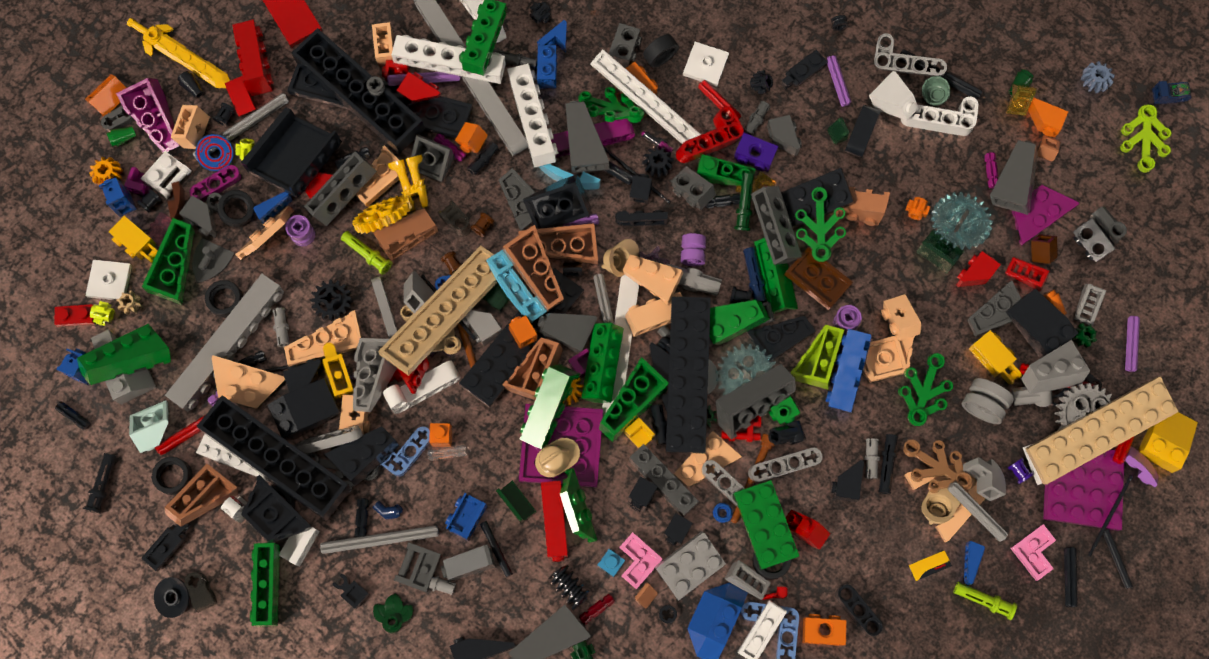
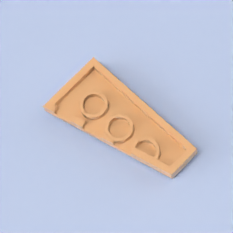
[284,310,362,367]

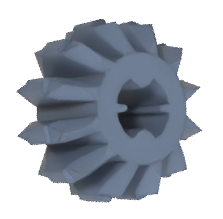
[1081,61,1115,94]

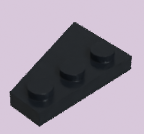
[746,316,816,364]

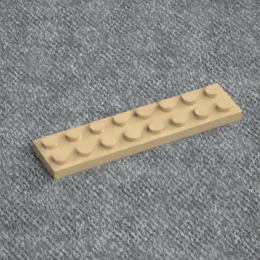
[378,245,497,376]
[1025,376,1179,484]

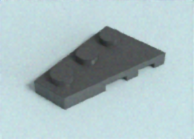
[967,280,1021,337]

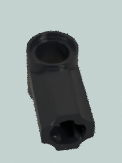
[768,420,806,445]

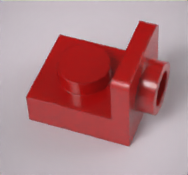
[382,60,411,82]

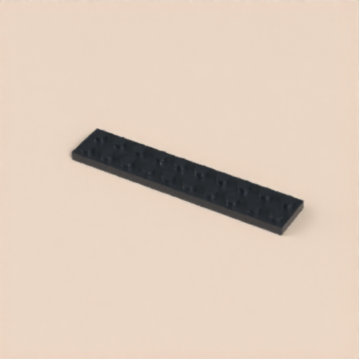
[287,64,473,138]

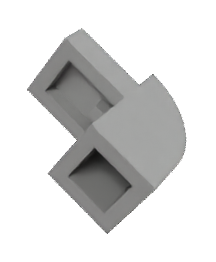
[963,457,1006,501]

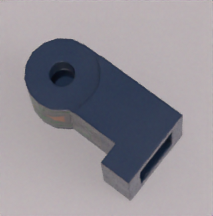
[1152,81,1192,104]

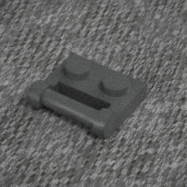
[394,542,442,593]

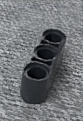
[844,104,881,158]
[835,584,883,637]

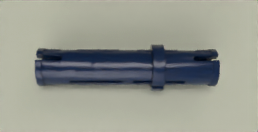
[743,247,766,304]

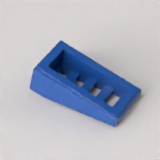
[253,192,293,224]
[964,541,985,586]

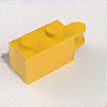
[109,216,158,263]
[969,330,1022,385]
[322,343,353,400]

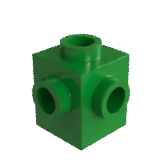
[769,395,800,425]

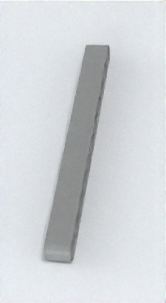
[413,0,529,156]

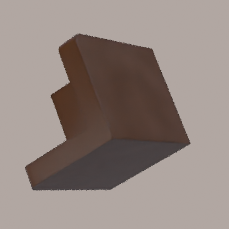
[1031,234,1058,264]

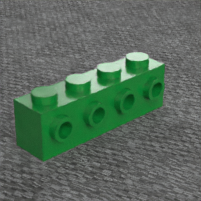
[460,0,507,76]
[581,323,624,403]
[250,543,280,627]

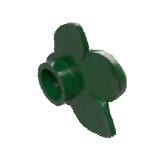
[373,593,413,633]

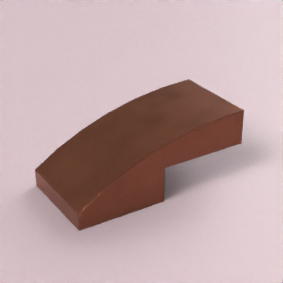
[167,181,185,221]

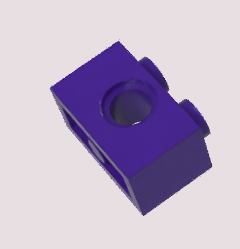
[734,133,778,172]

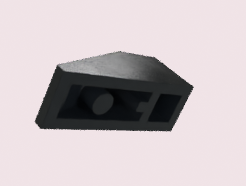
[450,636,516,659]

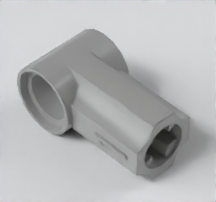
[1011,387,1052,407]

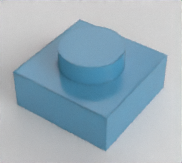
[597,549,625,577]

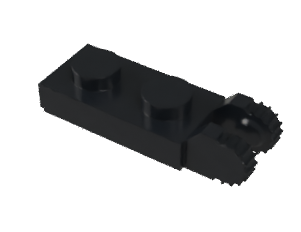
[615,210,668,227]

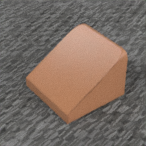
[1037,135,1061,161]
[635,583,658,608]

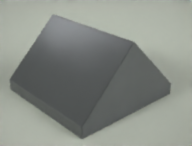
[411,135,454,182]

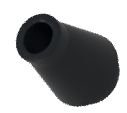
[177,71,204,98]

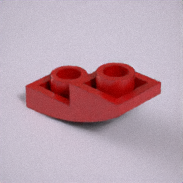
[225,76,257,117]

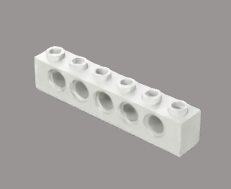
[391,35,506,84]
[507,64,558,168]

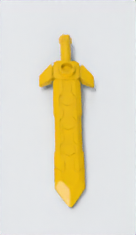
[127,18,230,88]

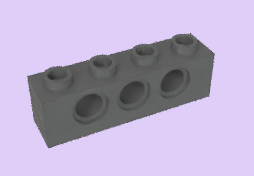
[304,151,377,226]
[751,186,802,265]
[629,444,699,517]

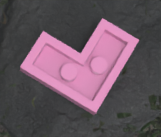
[1011,524,1056,581]
[619,532,663,590]

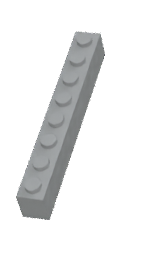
[165,274,284,413]

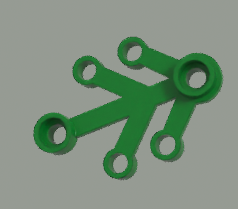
[578,87,644,123]
[795,187,846,262]
[898,353,953,426]

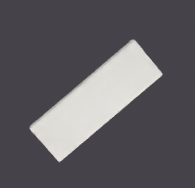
[737,600,787,659]

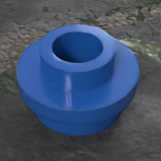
[713,503,733,523]

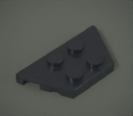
[241,475,312,543]

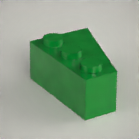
[710,300,770,346]

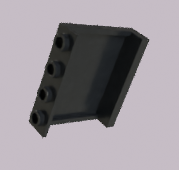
[241,107,342,198]

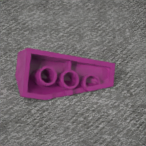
[116,78,180,153]

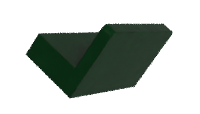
[496,480,537,524]

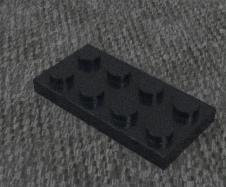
[781,168,855,228]

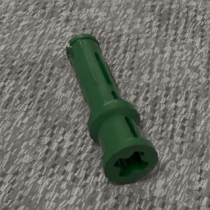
[734,173,755,231]

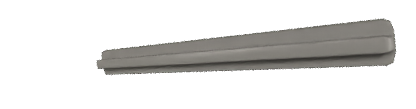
[193,93,289,161]
[320,526,439,554]

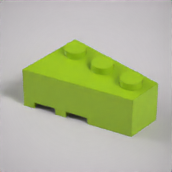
[790,325,844,390]

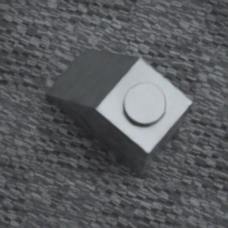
[536,313,598,352]
[441,544,496,581]

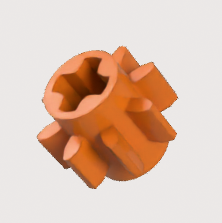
[905,197,931,220]

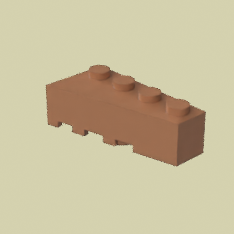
[519,223,598,265]
[503,225,564,312]

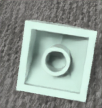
[129,400,168,453]

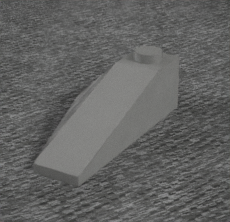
[91,329,157,405]

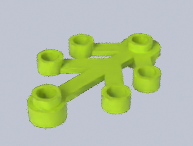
[1120,105,1171,173]

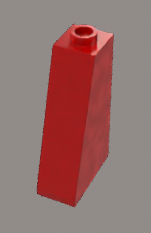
[541,481,568,562]

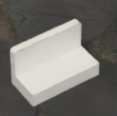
[279,527,320,567]

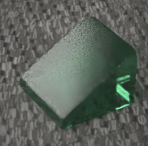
[827,117,850,144]

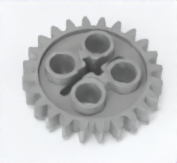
[1055,383,1112,430]

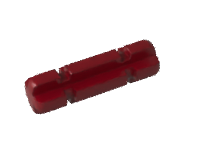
[579,594,615,625]

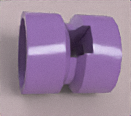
[285,215,315,246]
[681,233,706,266]
[833,305,862,335]

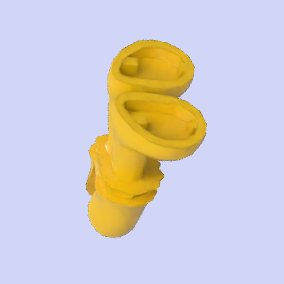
[388,154,428,211]

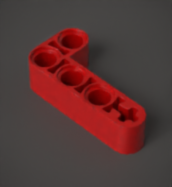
[676,106,744,163]

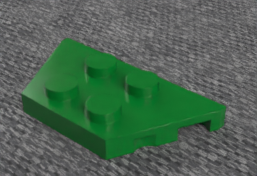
[560,468,598,543]

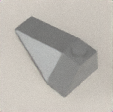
[353,338,397,412]

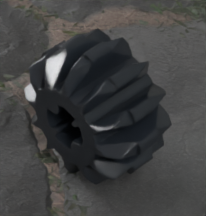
[642,146,674,178]

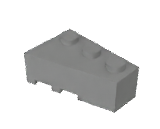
[1021,340,1090,395]

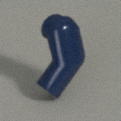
[373,501,403,520]

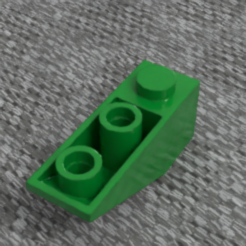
[696,154,756,186]

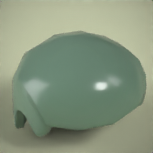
[922,76,950,106]

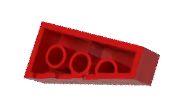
[232,19,274,97]

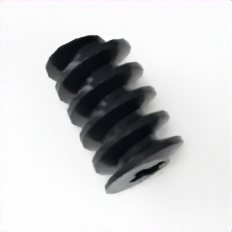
[548,565,589,611]

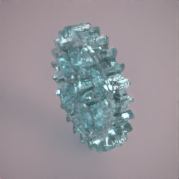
[930,192,993,250]
[715,344,776,395]

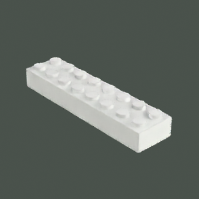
[196,434,274,484]

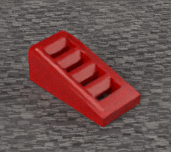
[1005,257,1049,291]

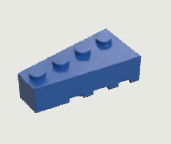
[826,329,872,413]

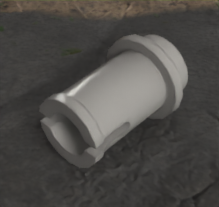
[429,576,456,595]

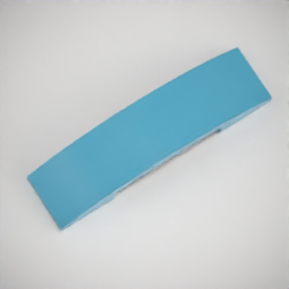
[539,164,600,190]
[486,250,547,322]

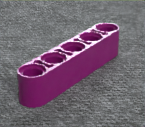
[551,118,635,158]

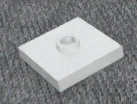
[683,42,729,87]
[85,260,132,300]

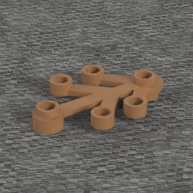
[903,440,973,493]

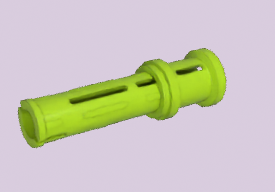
[341,231,393,275]
[954,581,1017,620]

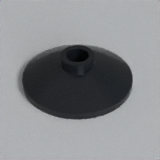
[154,577,189,618]

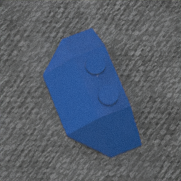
[687,582,748,659]

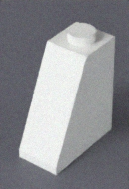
[869,71,919,121]

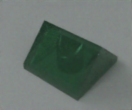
[916,229,964,274]

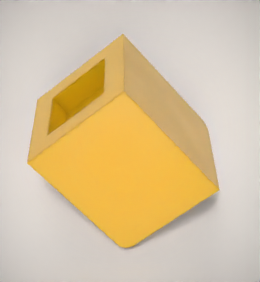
[624,417,655,449]

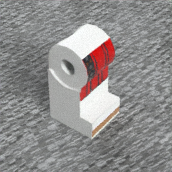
[221,496,248,523]

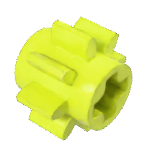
[235,138,255,160]
[90,301,115,326]

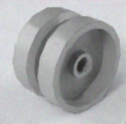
[961,378,1014,424]

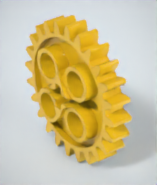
[352,195,412,234]

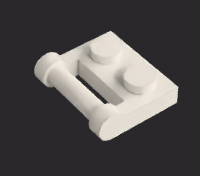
[141,151,192,199]

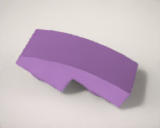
[1125,446,1159,487]

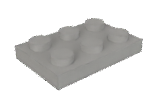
[654,531,726,600]

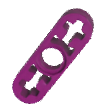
[189,165,241,202]

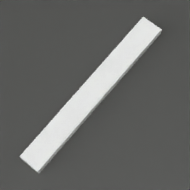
[590,49,704,159]
[602,275,639,417]

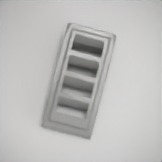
[1073,284,1107,326]
[725,560,771,600]

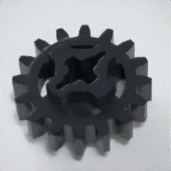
[310,279,353,321]

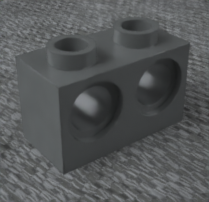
[609,23,642,68]
[671,166,716,210]

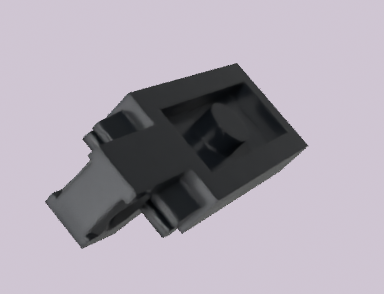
[781,49,828,90]
[141,523,191,571]

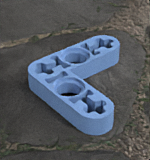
[381,427,430,476]
[740,602,799,659]

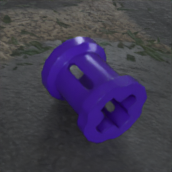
[1007,458,1034,484]

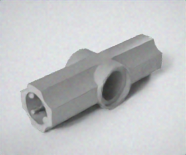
[667,263,722,296]

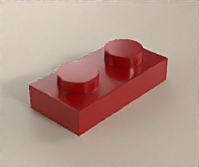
[54,304,95,327]

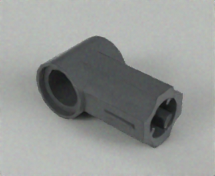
[1090,206,1127,244]

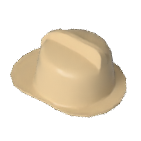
[601,239,639,277]
[535,438,580,477]
[921,485,960,525]

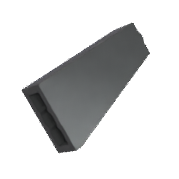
[565,101,609,173]
[990,140,1038,215]
[509,605,591,659]

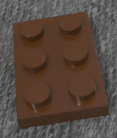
[784,247,853,310]

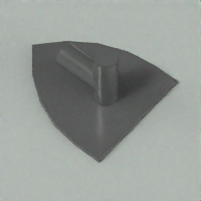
[192,238,235,283]

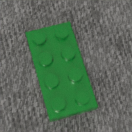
[733,480,799,570]

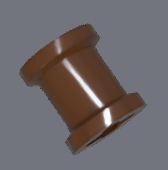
[470,212,495,237]
[440,251,462,275]

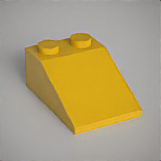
[1138,412,1198,473]

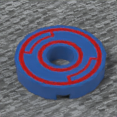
[195,134,234,171]

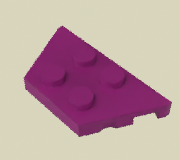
[1012,185,1079,246]

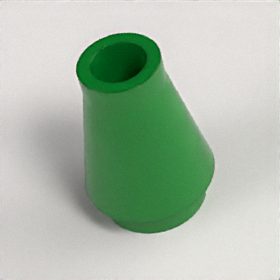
[106,126,136,147]

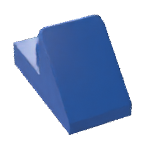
[537,20,567,53]

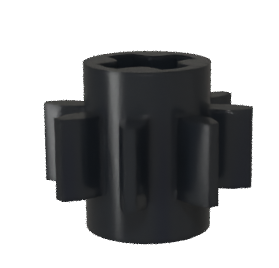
[529,2,551,24]
[750,70,773,94]

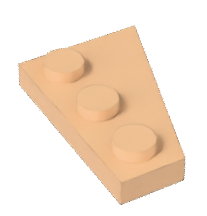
[355,146,409,207]
[623,255,683,306]
[673,431,742,488]

